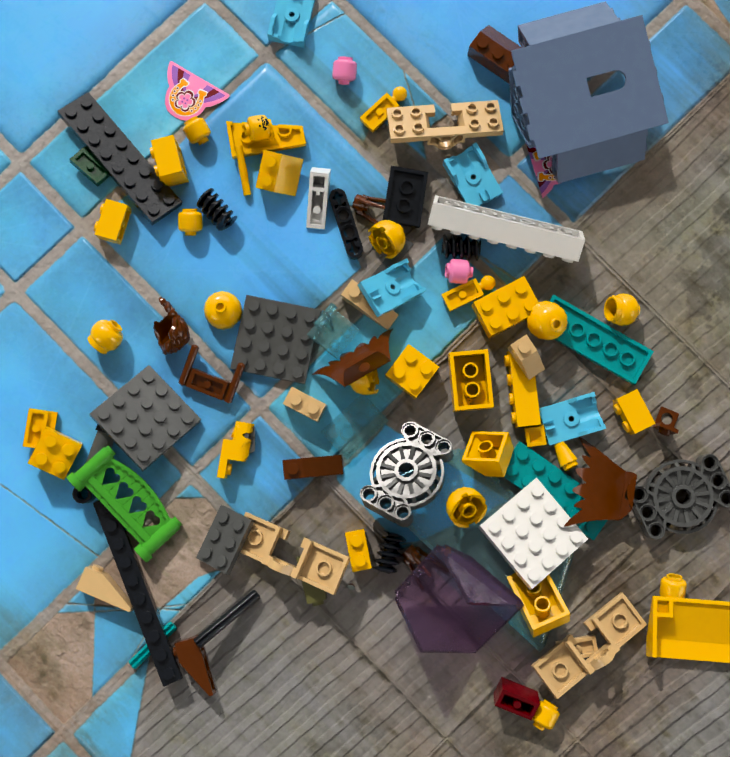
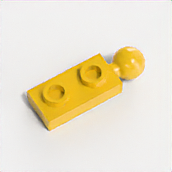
[360,86,407,133]
[441,275,496,312]

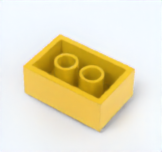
[471,276,539,339]
[448,349,494,412]

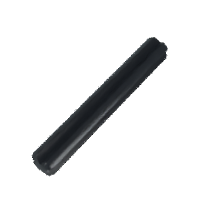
[194,590,260,648]

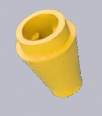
[554,441,579,471]

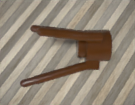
[352,194,386,224]
[402,544,449,589]

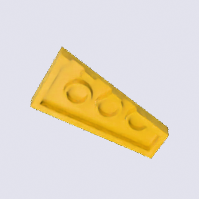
[226,121,306,159]

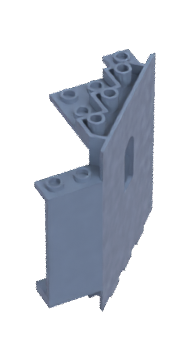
[508,1,669,183]

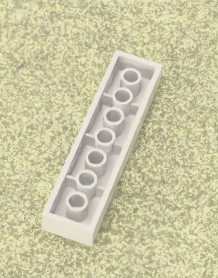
[428,195,585,263]

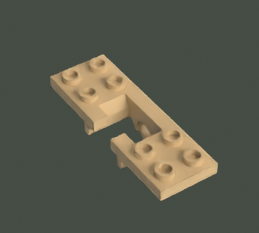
[386,100,504,150]
[240,512,351,595]
[531,592,647,699]

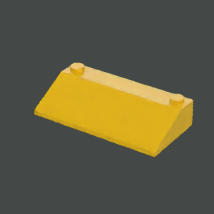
[646,596,730,663]

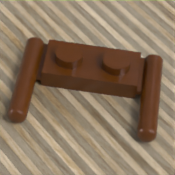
[178,345,245,403]

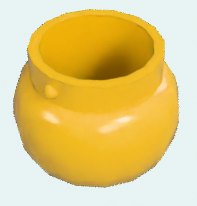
[604,293,640,326]
[87,320,123,354]

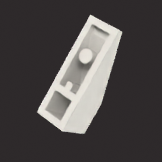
[306,167,331,229]

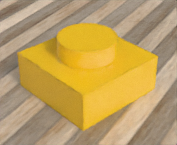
[524,425,547,447]

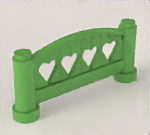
[66,445,183,563]

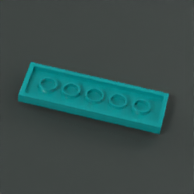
[549,294,654,385]
[504,441,608,541]

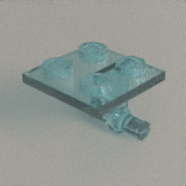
[307,303,360,359]

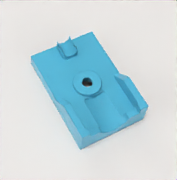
[267,0,315,48]
[443,142,503,206]
[358,258,426,318]
[539,392,606,446]

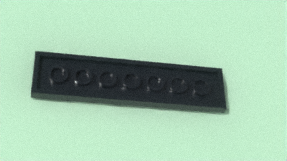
[58,92,182,225]

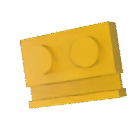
[23,408,58,448]

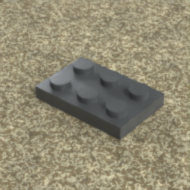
[196,505,255,575]

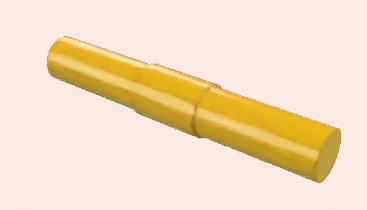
[235,145,251,196]

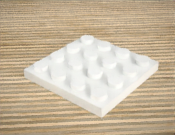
[478,478,588,590]

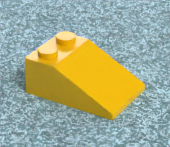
[506,573,570,638]

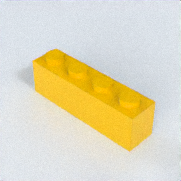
[504,350,541,428]

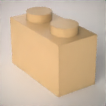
[283,387,327,423]

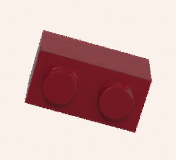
[494,677,540,721]

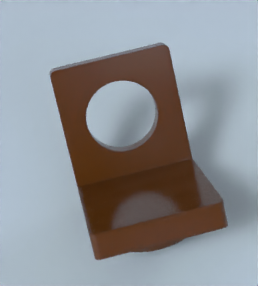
[652,407,679,436]

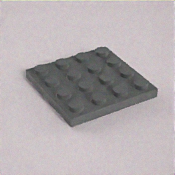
[230,295,321,384]
[90,365,201,471]

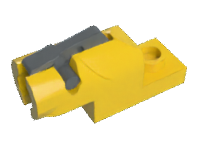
[217,421,255,479]

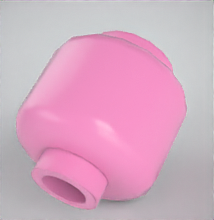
[332,56,357,85]
[445,259,473,284]

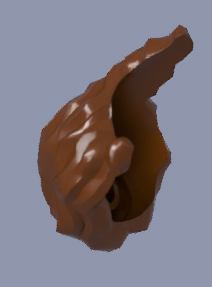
[153,297,190,356]

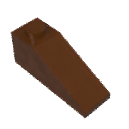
[283,455,343,480]
[173,635,216,696]

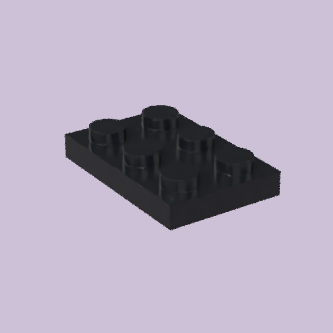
[382,166,428,228]

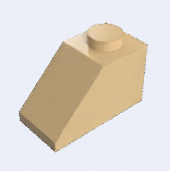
[507,334,545,380]

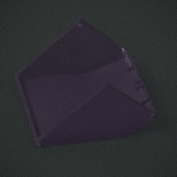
[394,544,525,653]

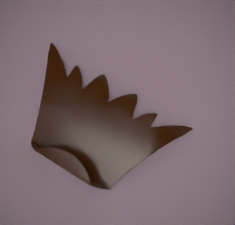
[312,329,393,387]
[564,437,637,527]

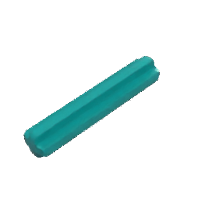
[129,622,177,669]

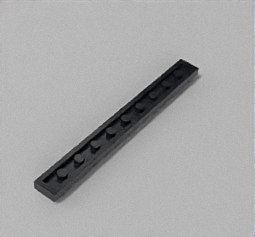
[93,501,183,687]

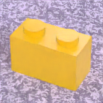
[94,199,132,245]
[613,389,656,435]
[345,528,372,572]

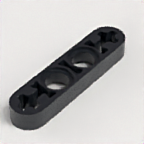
[329,188,363,260]

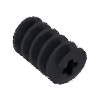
[197,188,237,231]
[441,234,481,261]
[372,530,406,574]

